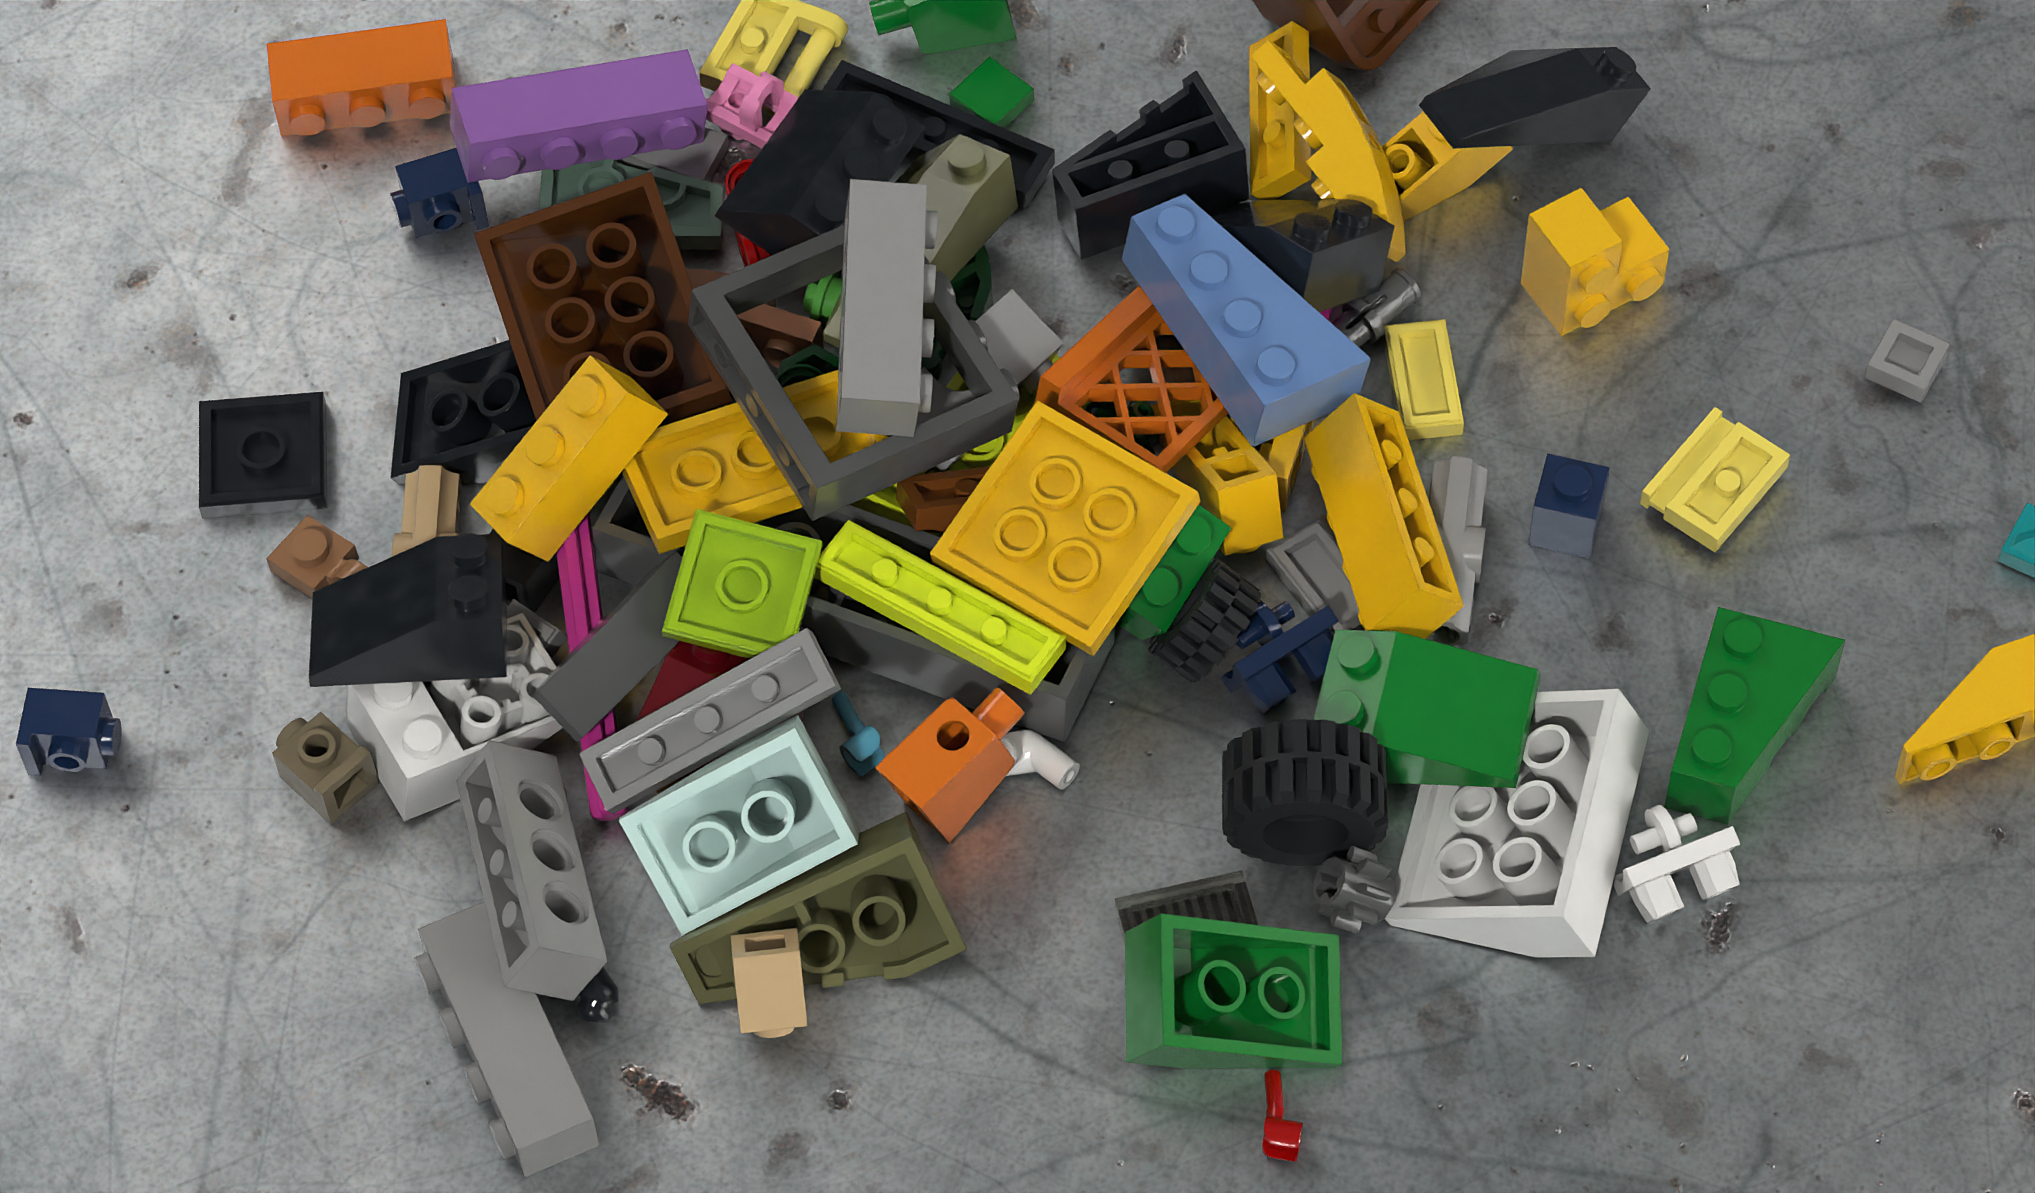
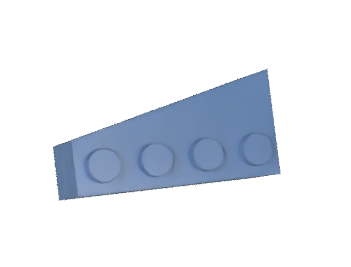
[1122,194,1371,447]

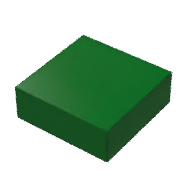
[949,57,1034,128]

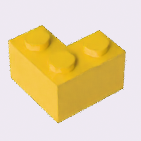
[1521,188,1670,336]

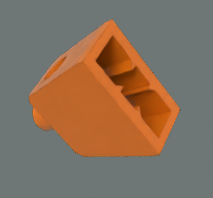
[875,687,1025,843]

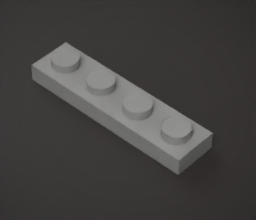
[579,628,841,814]

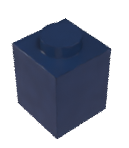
[1528,453,1610,559]

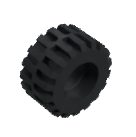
[1222,719,1388,866]

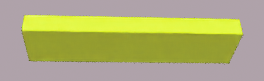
[814,520,1066,695]

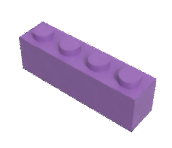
[450,49,708,183]

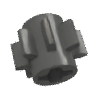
[1313,846,1396,934]

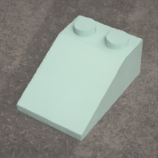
[619,714,860,935]

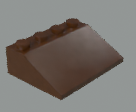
[474,171,733,428]

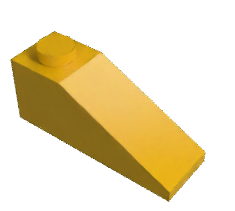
[1151,400,1284,556]

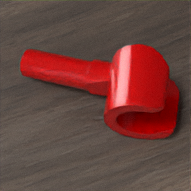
[1262,1070,1303,1162]

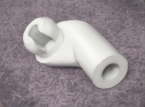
[1001,730,1080,790]

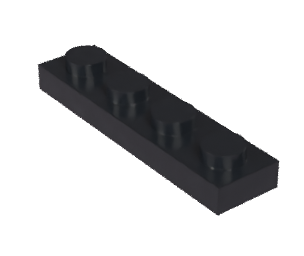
[822,60,1055,208]

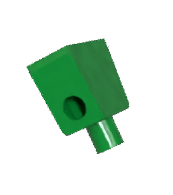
[869,0,1017,55]

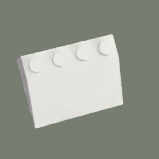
[1385,689,1650,957]

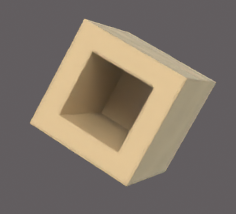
[731,928,807,1038]

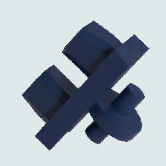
[1221,599,1339,714]

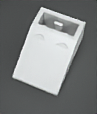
[346,613,563,822]

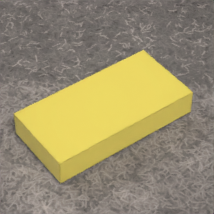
[1383,319,1464,441]

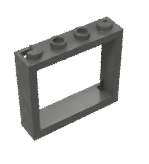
[688,225,1020,521]

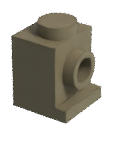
[272,712,379,824]

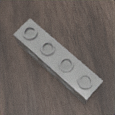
[456,740,607,1001]

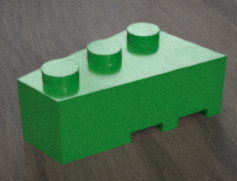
[1664,607,1845,825]

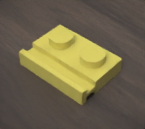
[1640,407,1790,552]

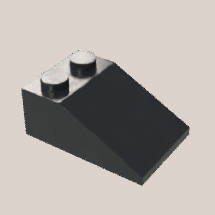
[1207,199,1395,312]
[390,340,536,484]
[309,533,507,687]

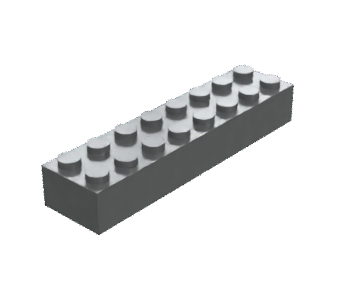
[592,476,1115,742]

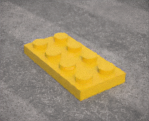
[622,370,888,554]

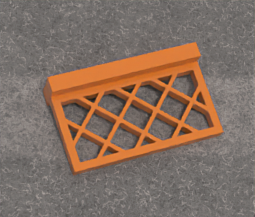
[1034,285,1228,473]

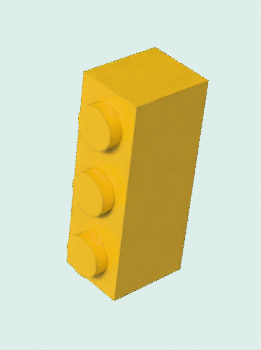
[470,355,668,561]

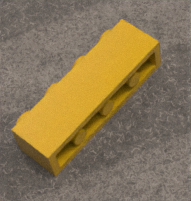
[1304,393,1464,639]

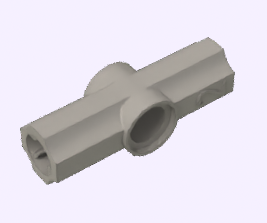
[1426,456,1488,647]

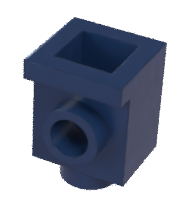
[390,148,489,238]
[16,687,122,776]

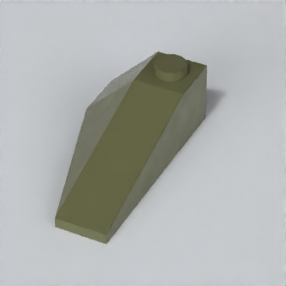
[823,134,1018,348]
[670,811,967,1004]

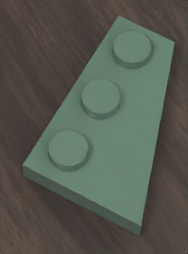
[539,159,724,250]

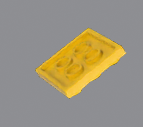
[930,400,1201,657]

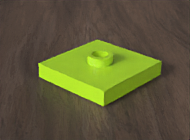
[662,509,822,659]

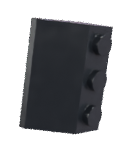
[715,89,925,285]

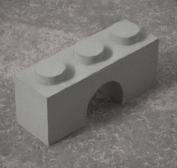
[887,289,1064,475]

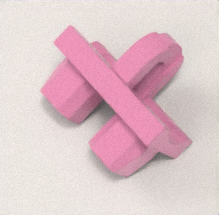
[706,63,798,149]

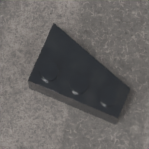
[1052,70,1249,260]

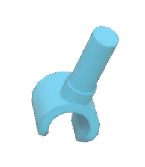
[832,692,885,777]

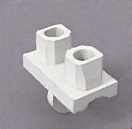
[1613,805,1740,923]

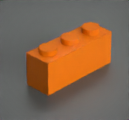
[266,19,457,137]

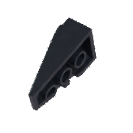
[1419,47,1651,149]

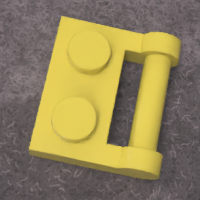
[699,0,849,117]

